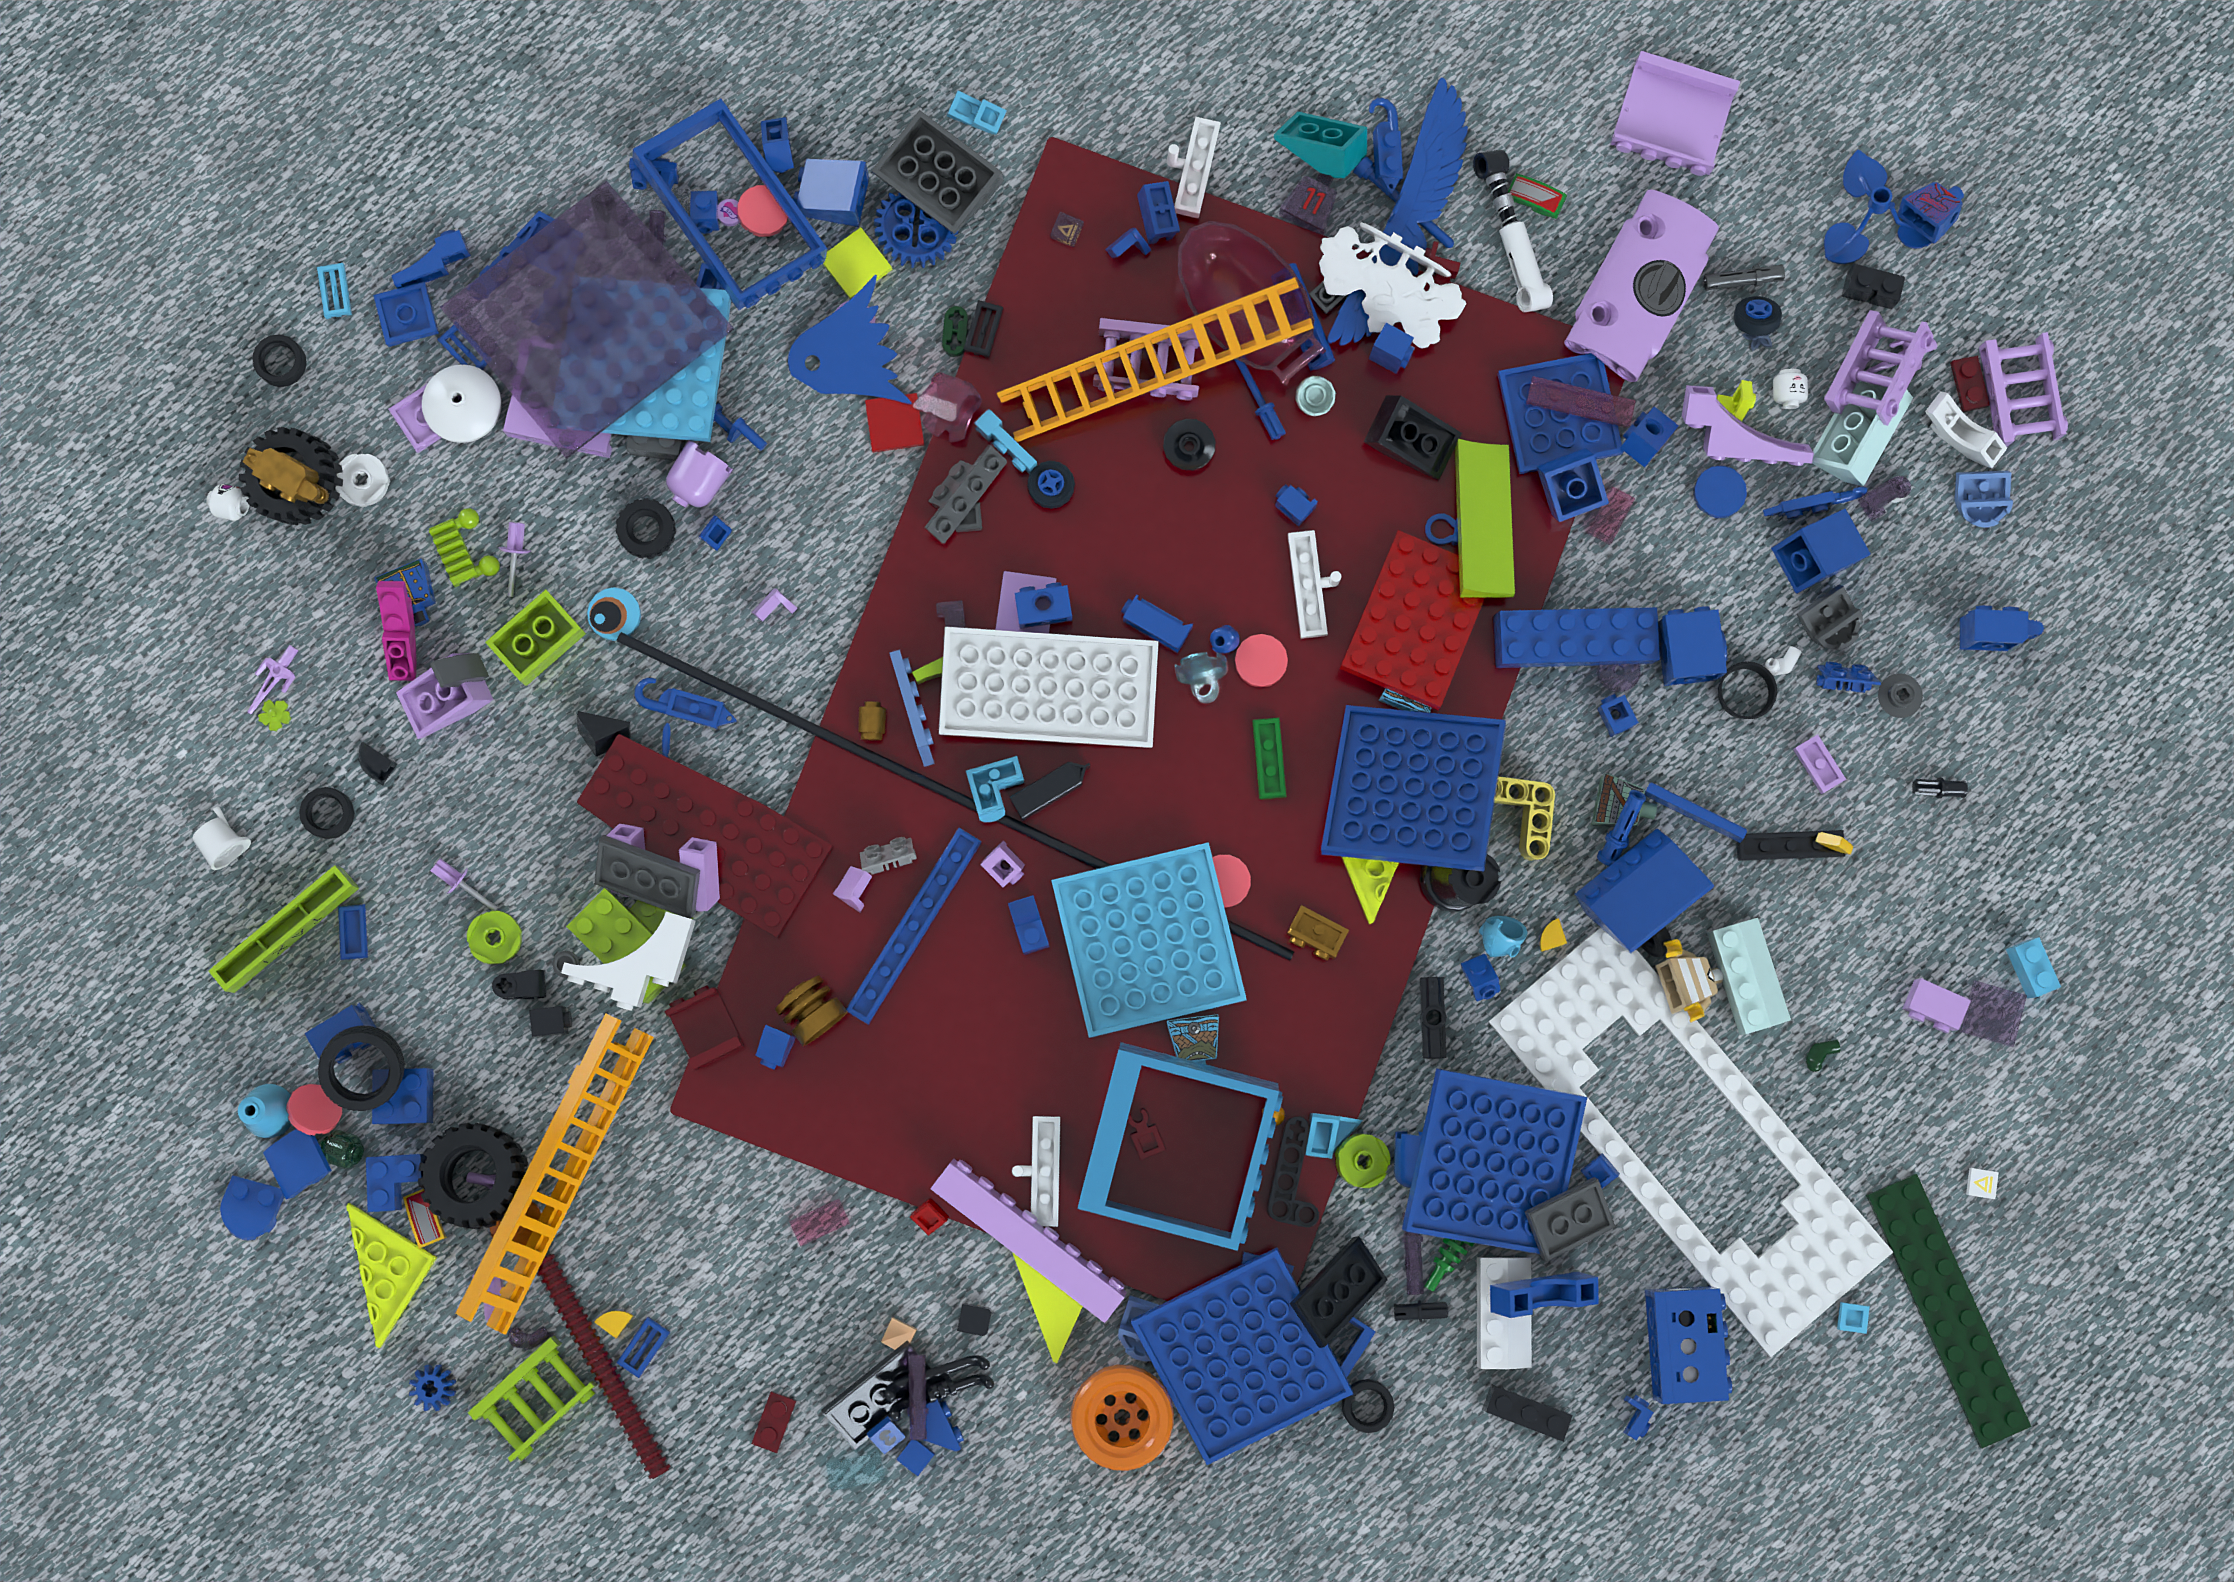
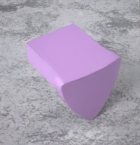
[751,588,798,621]
[833,866,872,912]

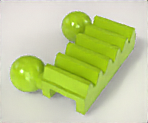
[429,508,500,587]

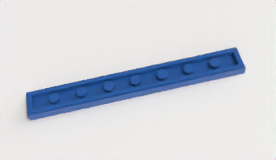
[846,828,982,1025]

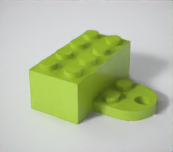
[566,888,693,1004]

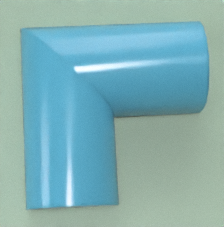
[966,756,1025,822]

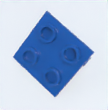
[1816,662,1881,693]

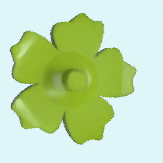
[258,700,292,732]

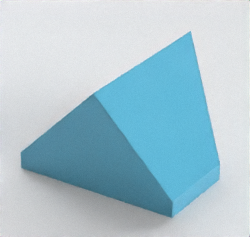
[1305,1113,1363,1159]

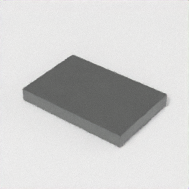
[1525,1177,1616,1262]

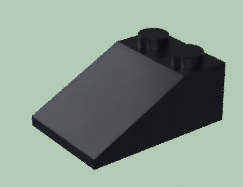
[1364,395,1462,480]

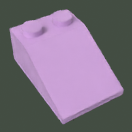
[396,653,494,739]

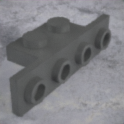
[924,445,1007,543]

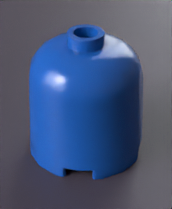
[1394,1131,1423,1189]

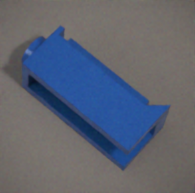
[1121,594,1193,653]

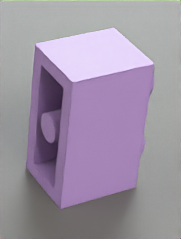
[1902,978,1971,1033]

